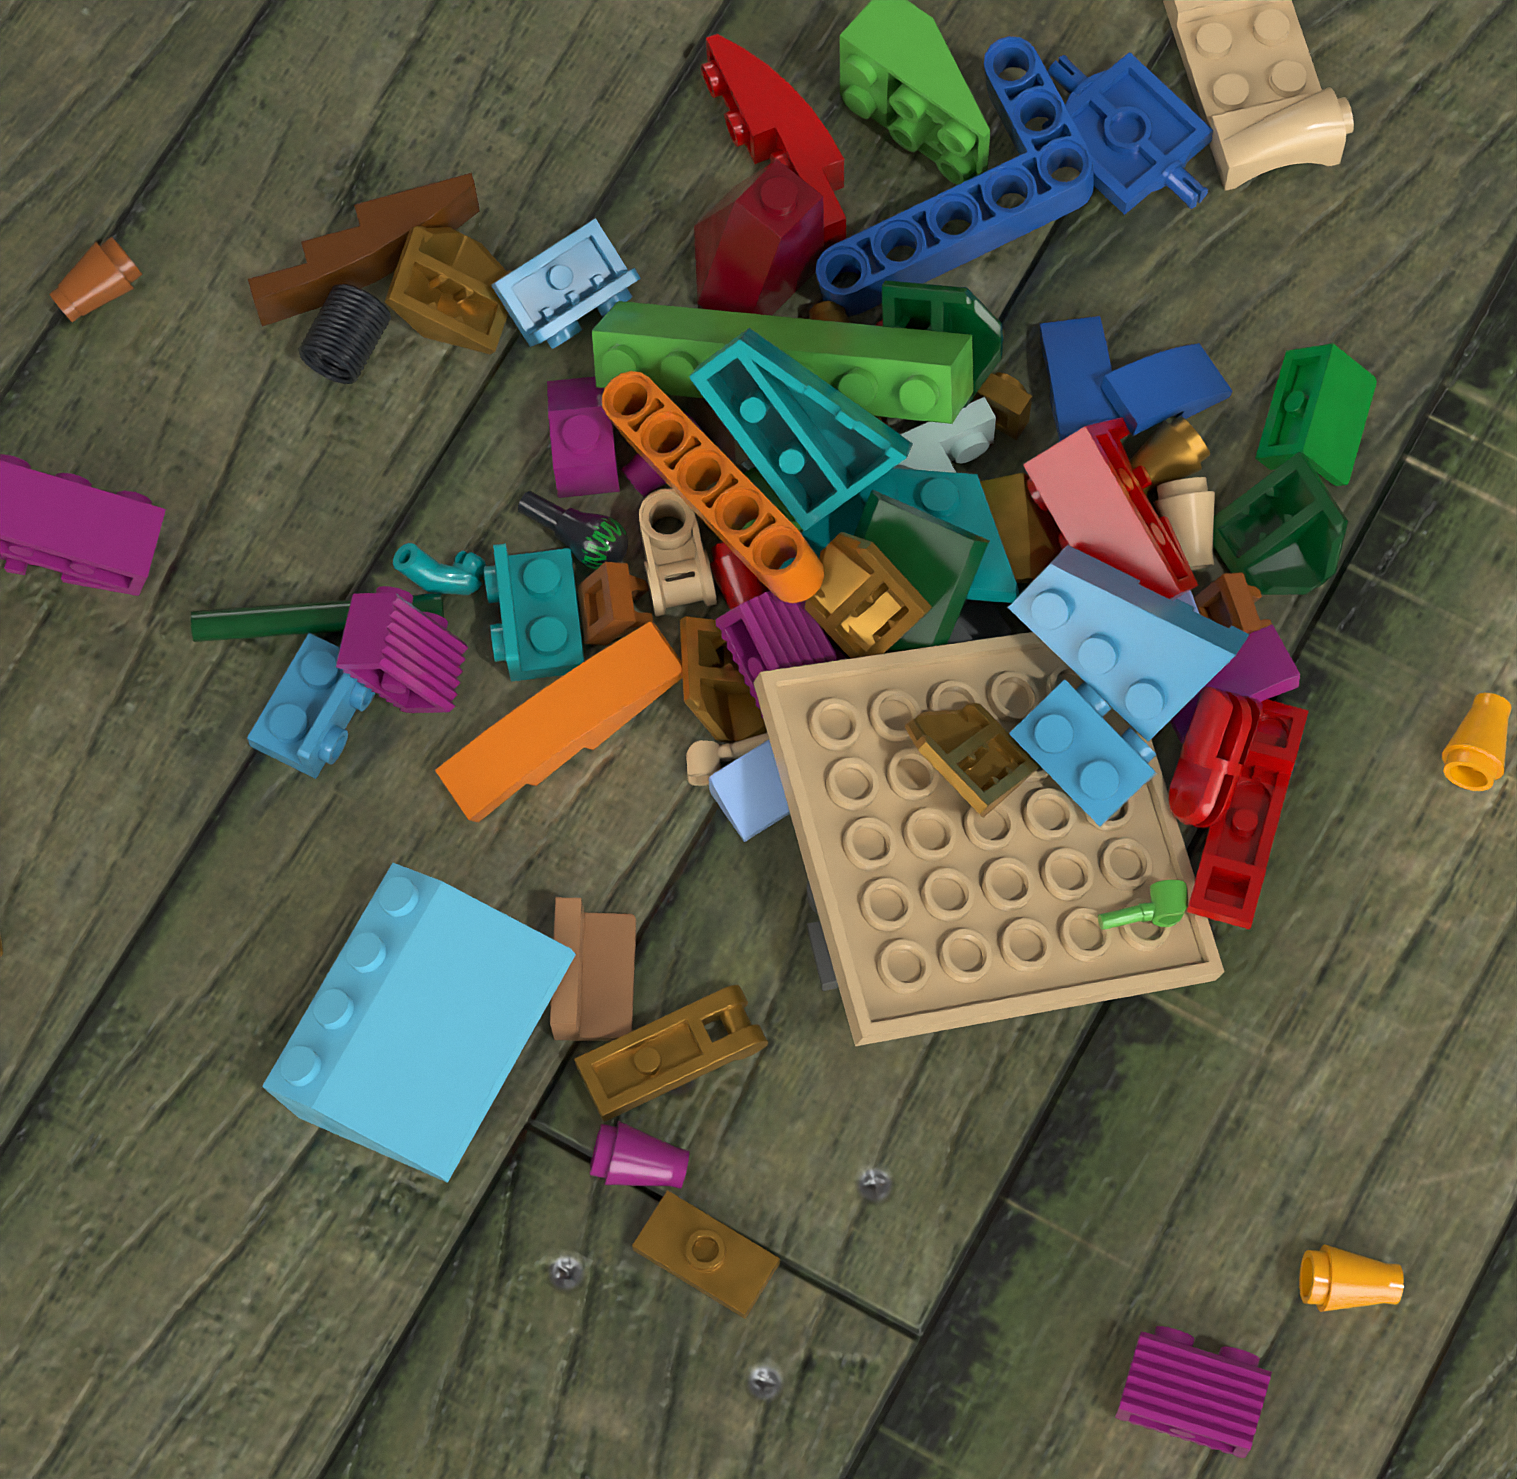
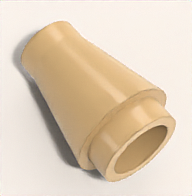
[1153,477,1215,570]

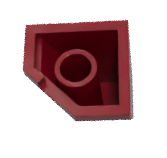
[694,159,824,316]

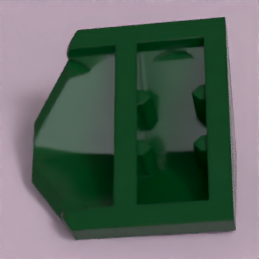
[882,280,1003,408]
[1213,452,1348,595]

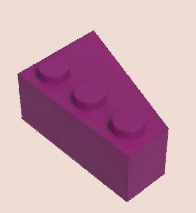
[0,454,166,596]

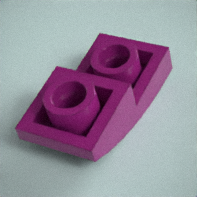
[1169,624,1300,743]

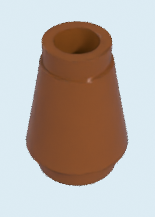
[49,236,143,323]

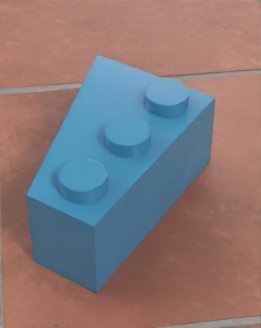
[1008,545,1250,742]

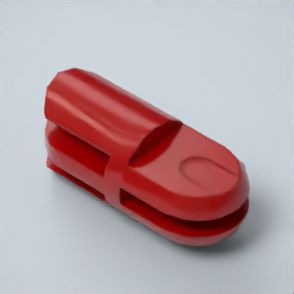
[1169,686,1263,828]

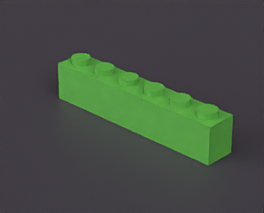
[592,301,973,424]

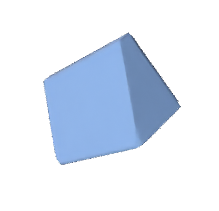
[708,740,790,842]

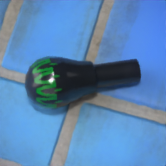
[518,491,628,570]

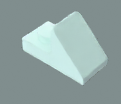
[893,397,996,473]

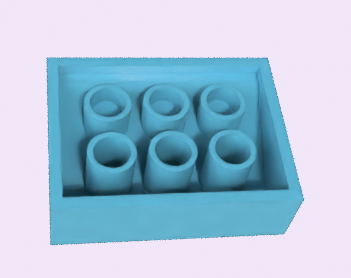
[262,863,576,1183]

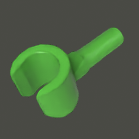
[1098,880,1188,930]

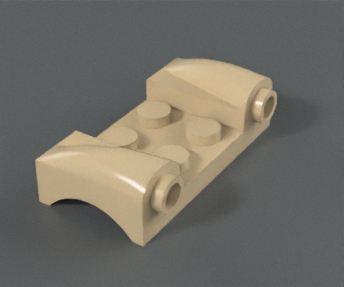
[1163,0,1354,191]

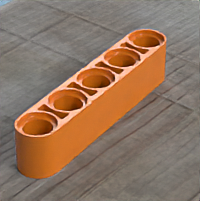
[602,371,824,603]

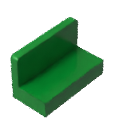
[1255,343,1377,486]

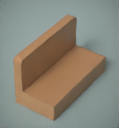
[550,897,637,1041]

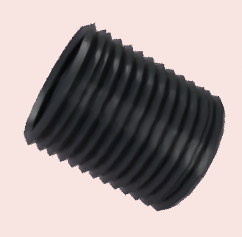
[298,284,391,384]

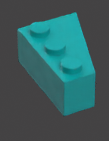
[689,328,913,531]

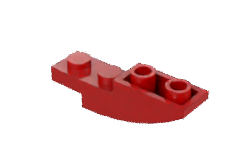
[701,34,846,251]

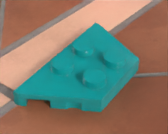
[779,468,1020,603]

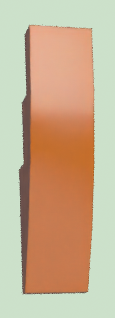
[435,621,683,823]

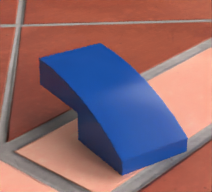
[1040,316,1120,442]
[1100,343,1233,436]

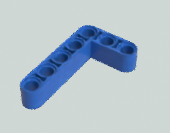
[816,36,1094,317]

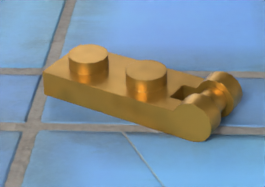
[574,985,768,1122]

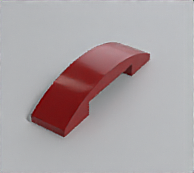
[1187,699,1308,930]

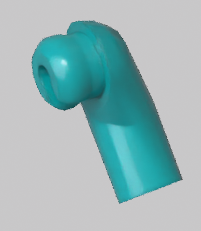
[393,543,487,595]

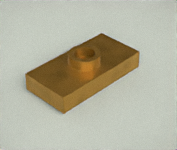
[632,1190,780,1319]

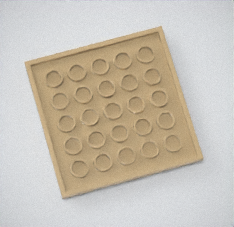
[753,632,1224,1046]

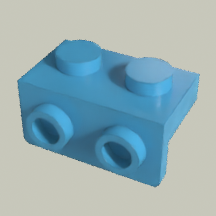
[491,218,641,349]
[1009,679,1158,827]

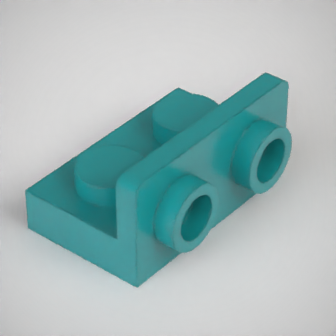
[484,543,585,682]

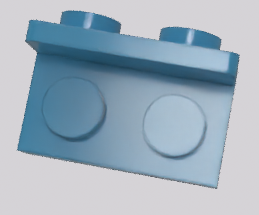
[247,633,375,779]

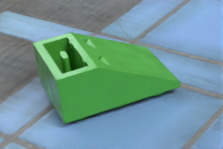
[840,0,990,185]

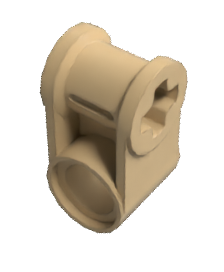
[639,489,717,617]

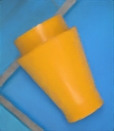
[1442,692,1512,791]
[1299,1245,1404,1312]

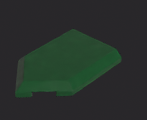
[847,490,990,659]

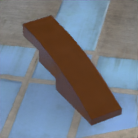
[248,173,480,327]

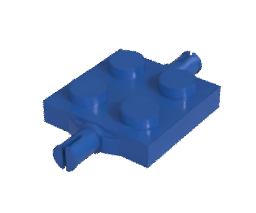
[1042,52,1213,215]

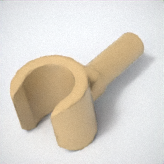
[686,733,769,786]

